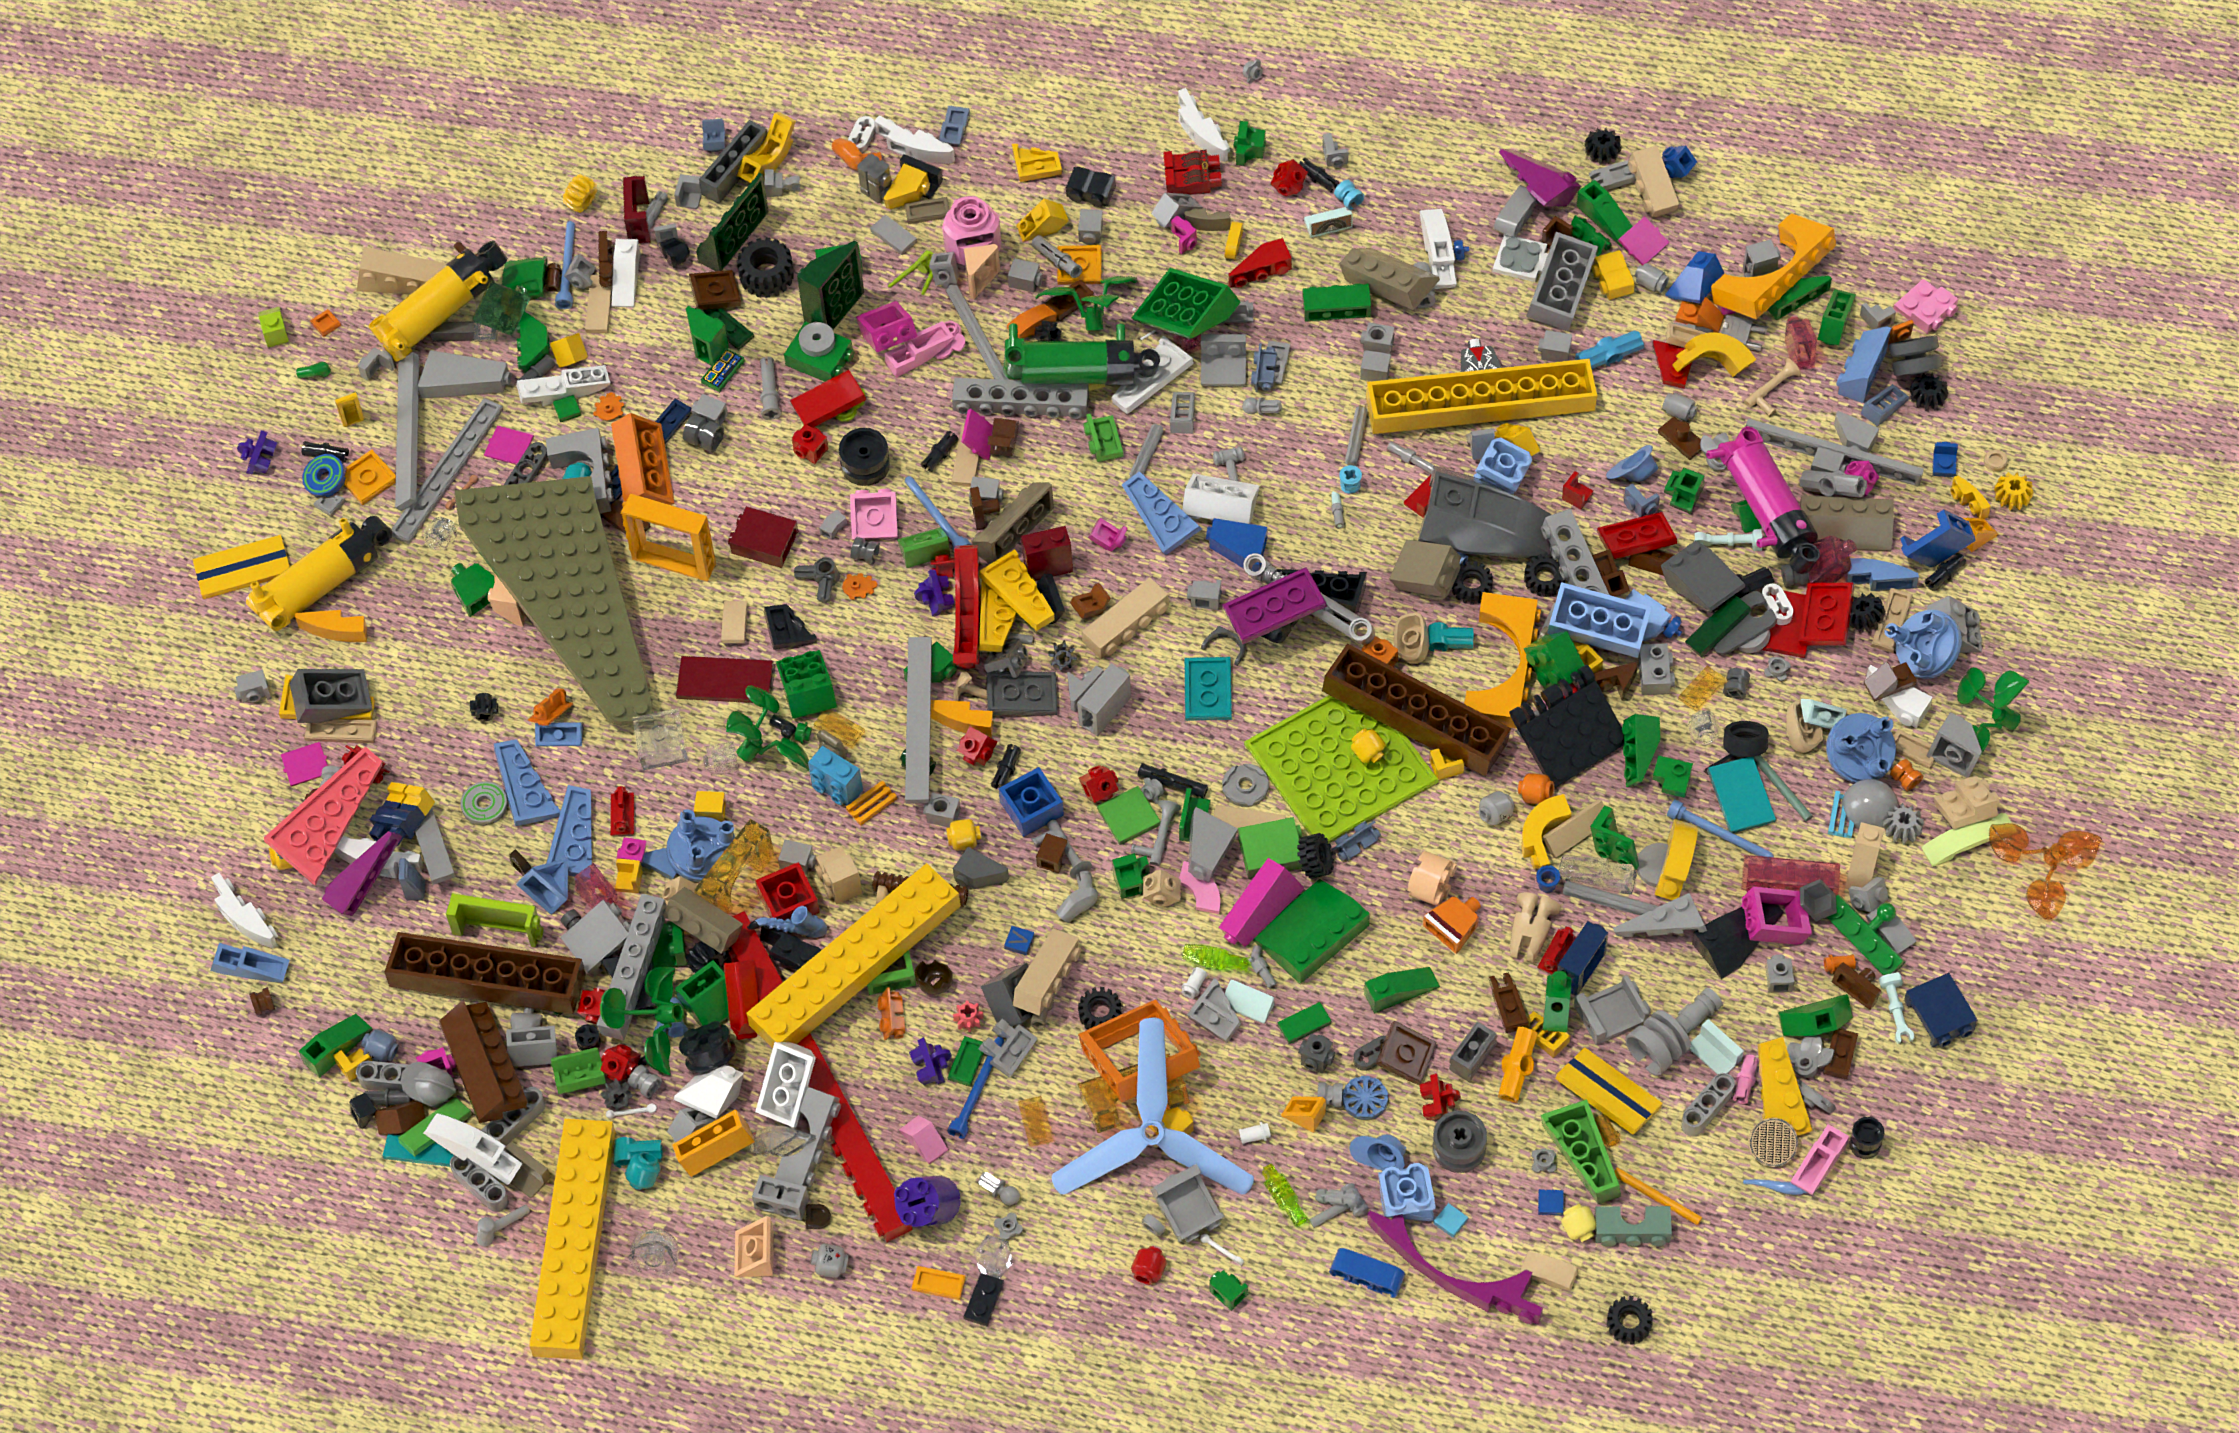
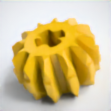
[563,174,597,213]
[1994,471,2034,511]

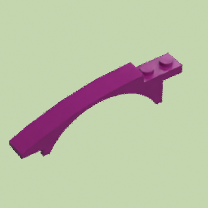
[1367,1210,1543,1325]

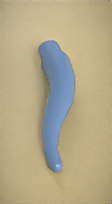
[1743,1179,1808,1195]

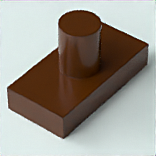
[1658,417,1702,460]
[970,487,1000,530]
[1831,962,1882,1010]

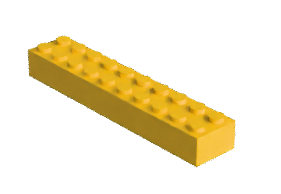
[1366,359,1597,434]
[747,863,961,1048]
[529,1118,616,1360]

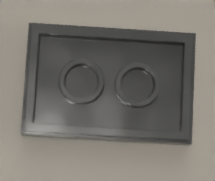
[986,671,1057,716]

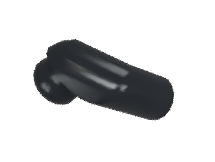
[769,714,796,739]

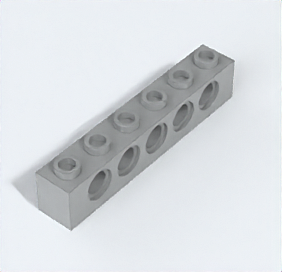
[952,378,1089,419]
[1541,508,1609,595]
[597,893,667,1040]

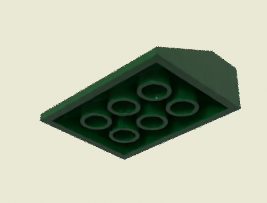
[696,173,769,271]
[797,241,865,330]

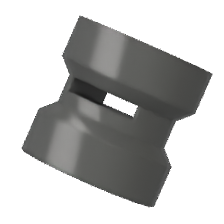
[850,536,880,564]
[1781,564,1809,587]
[1723,668,1750,700]

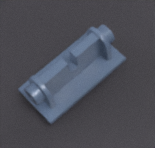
[1251,343,1277,392]
[1331,821,1381,861]

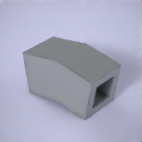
[819,510,847,540]

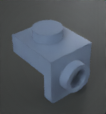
[702,118,726,152]
[1624,483,1660,517]

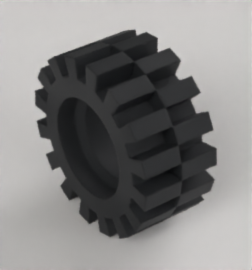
[1524,554,1565,597]
[1452,561,1493,605]
[1297,833,1334,879]
[1078,987,1122,1030]
[1606,1296,1653,1345]

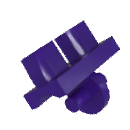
[237,430,277,475]
[914,570,954,617]
[909,1037,952,1085]

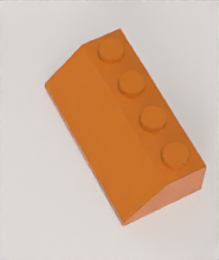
[611,413,675,505]

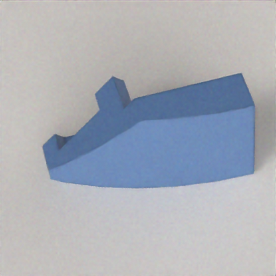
[641,848,676,880]

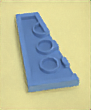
[1121,471,1202,555]
[494,739,561,826]
[547,785,592,880]

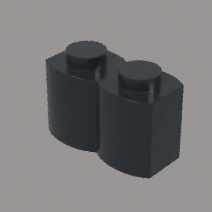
[1066,167,1116,207]

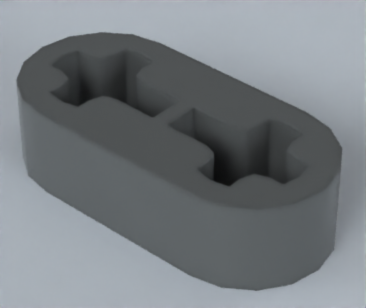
[1353,1035,1386,1071]

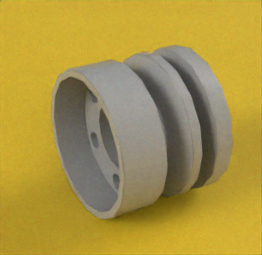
[1625,1010,1691,1076]

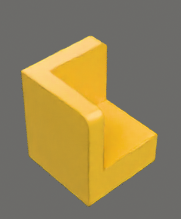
[550,333,588,368]
[1429,748,1464,780]
[694,791,727,822]
[615,859,643,894]
[333,1049,372,1082]

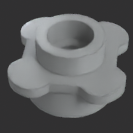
[1243,59,1263,84]
[1764,657,1791,681]
[1142,778,1164,804]
[1531,1148,1556,1173]
[994,1213,1023,1240]

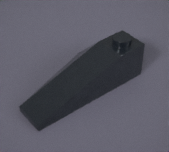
[1692,903,1784,979]

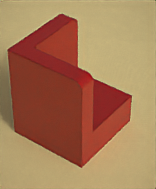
[1562,471,1594,510]

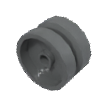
[1889,335,1943,376]
[1432,1111,1487,1173]

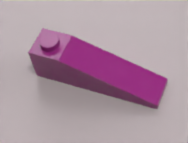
[322,831,402,916]

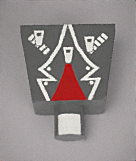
[1460,339,1502,372]

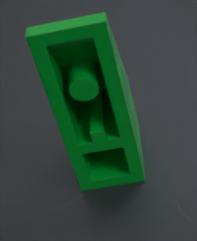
[1768,275,1832,321]
[1817,289,1856,345]
[1364,967,1440,1014]

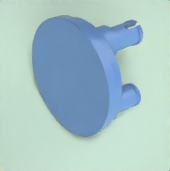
[1884,610,1962,679]
[1826,713,1896,783]
[666,809,738,883]

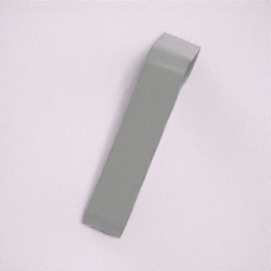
[450,1087,545,1212]

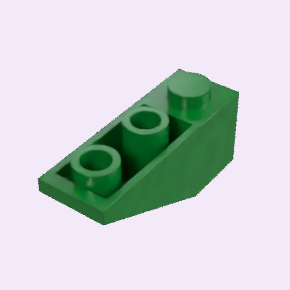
[1577,180,1633,247]
[1622,714,1661,787]
[298,1014,373,1078]

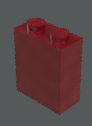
[728,506,799,568]
[1021,525,1073,581]

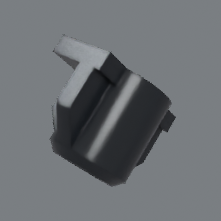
[658,238,690,268]

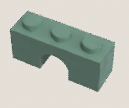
[1594,1206,1672,1247]

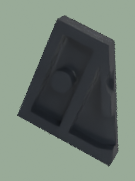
[764,604,817,650]

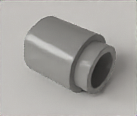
[1634,263,1669,293]
[1662,393,1698,422]

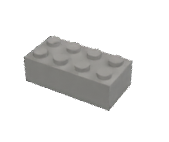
[1526,232,1598,331]

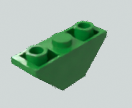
[516,311,550,374]
[1778,994,1853,1036]

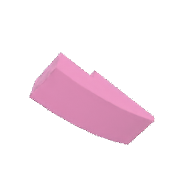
[885,321,954,378]
[1791,1124,1849,1195]

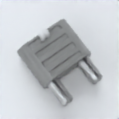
[1721,315,1767,352]

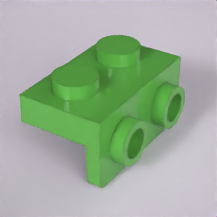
[1083,413,1123,462]
[551,1048,606,1094]

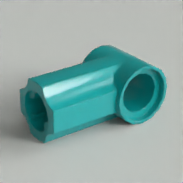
[1428,622,1474,652]
[614,1137,663,1168]

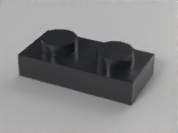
[963,1273,1004,1327]

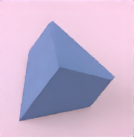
[516,857,568,915]

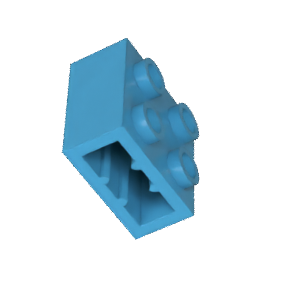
[808,746,863,806]

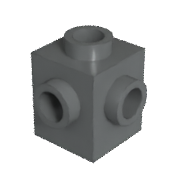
[1298,1033,1335,1074]

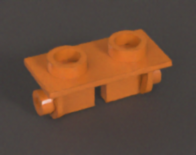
[528,688,573,726]
[877,987,906,1040]

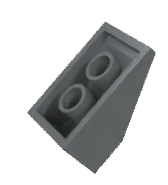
[1661,541,1745,612]
[290,669,372,723]

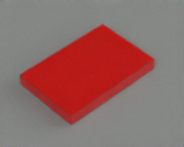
[790,370,867,428]
[1597,512,1677,559]
[1799,582,1855,646]
[1761,590,1807,658]

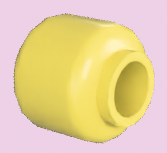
[1561,1204,1596,1243]

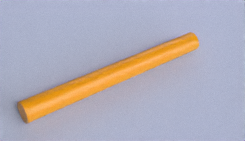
[1614,1167,1703,1226]

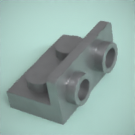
[984,638,1028,678]

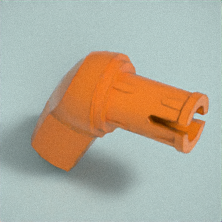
[832,138,882,170]

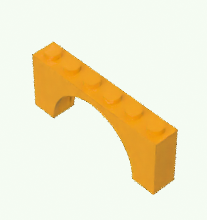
[1711,213,1836,319]
[1464,592,1541,728]

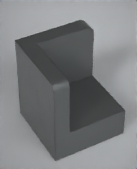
[1800,879,1837,921]

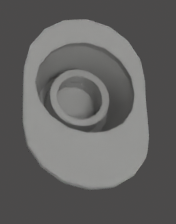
[401,1062,456,1108]

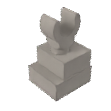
[765,169,800,197]

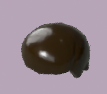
[915,960,953,995]

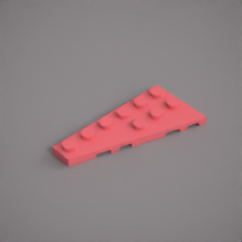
[264,746,382,885]

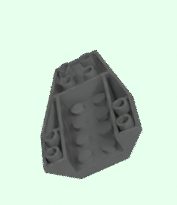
[1418,465,1552,559]

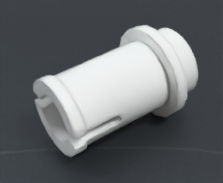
[1181,967,1207,999]
[1239,1122,1271,1145]

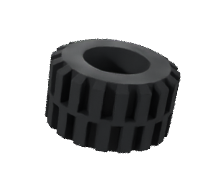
[737,238,794,298]

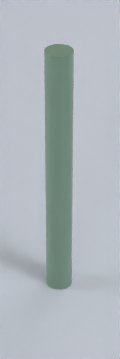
[1753,755,1813,822]

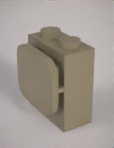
[1389,540,1461,600]

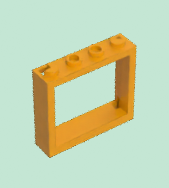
[620,494,716,582]

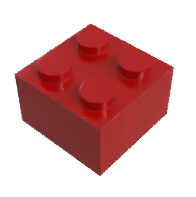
[755,862,820,930]

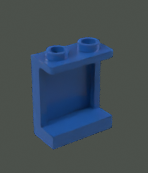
[1900,509,1976,568]

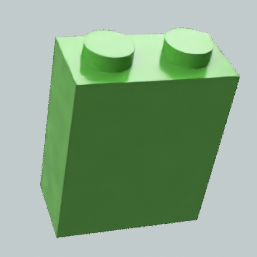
[1238,817,1302,879]

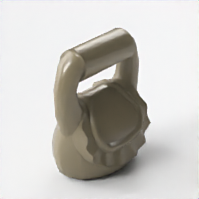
[817,730,848,760]

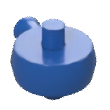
[1453,240,1470,260]
[1663,616,1682,639]

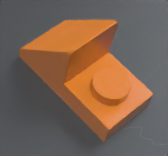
[1675,297,1725,333]

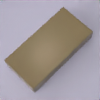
[904,197,950,224]

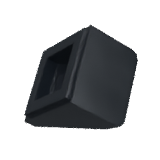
[349,1093,376,1129]

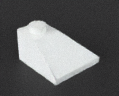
[674,1065,744,1119]

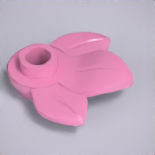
[935,321,966,360]

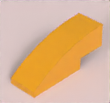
[295,610,367,642]
[931,700,994,737]

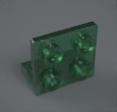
[472,281,531,336]

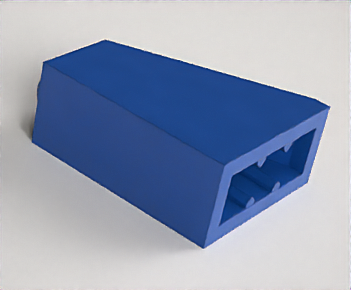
[1206,518,1268,572]

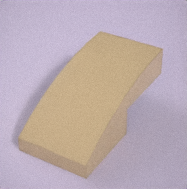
[721,601,748,643]
[1520,1251,1579,1291]

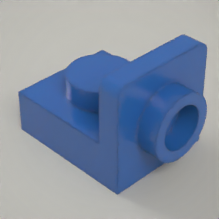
[1932,441,1958,478]

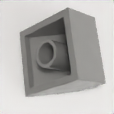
[1927,712,1982,778]

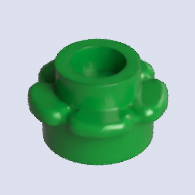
[794,722,812,744]

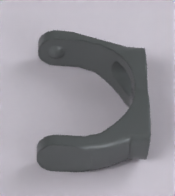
[1201,626,1247,666]

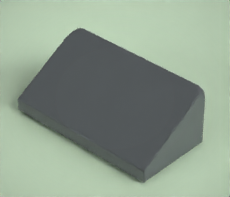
[431,321,478,342]

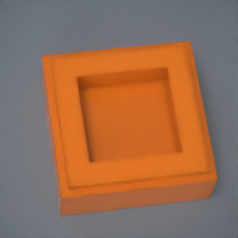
[310,309,341,337]

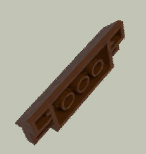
[439,999,527,1123]

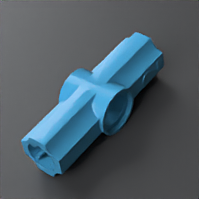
[1575,330,1644,369]

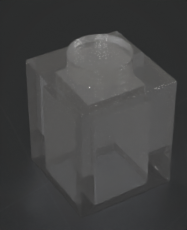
[703,741,739,776]
[975,1235,1013,1279]

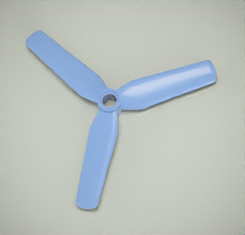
[1051,1018,1254,1195]

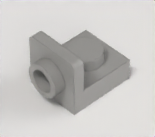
[1322,133,1349,167]

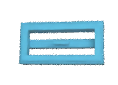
[1828,791,1854,839]

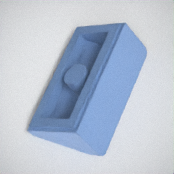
[535,722,583,746]

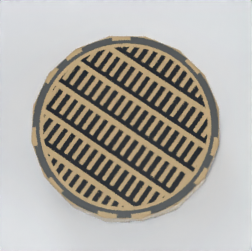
[1748,1118,1798,1167]

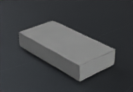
[870,215,917,255]

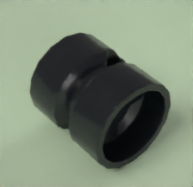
[1849,1117,1884,1159]

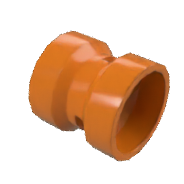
[1890,759,1924,792]

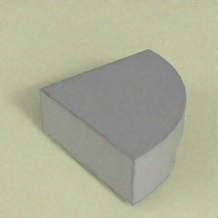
[313,496,346,517]

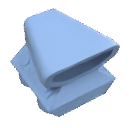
[1473,437,1533,495]
[1378,1163,1436,1221]

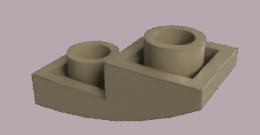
[1184,208,1231,231]

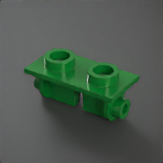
[1571,215,1612,256]

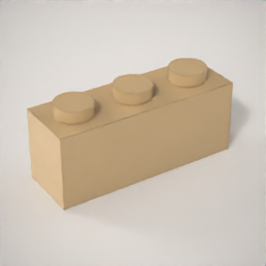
[1628,145,1679,218]

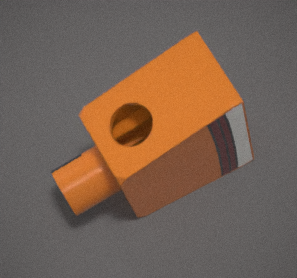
[1423,897,1481,954]

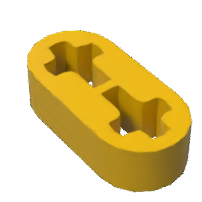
[1225,221,1244,260]

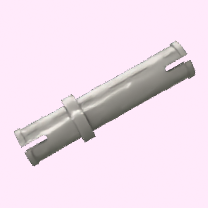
[1032,236,1082,278]

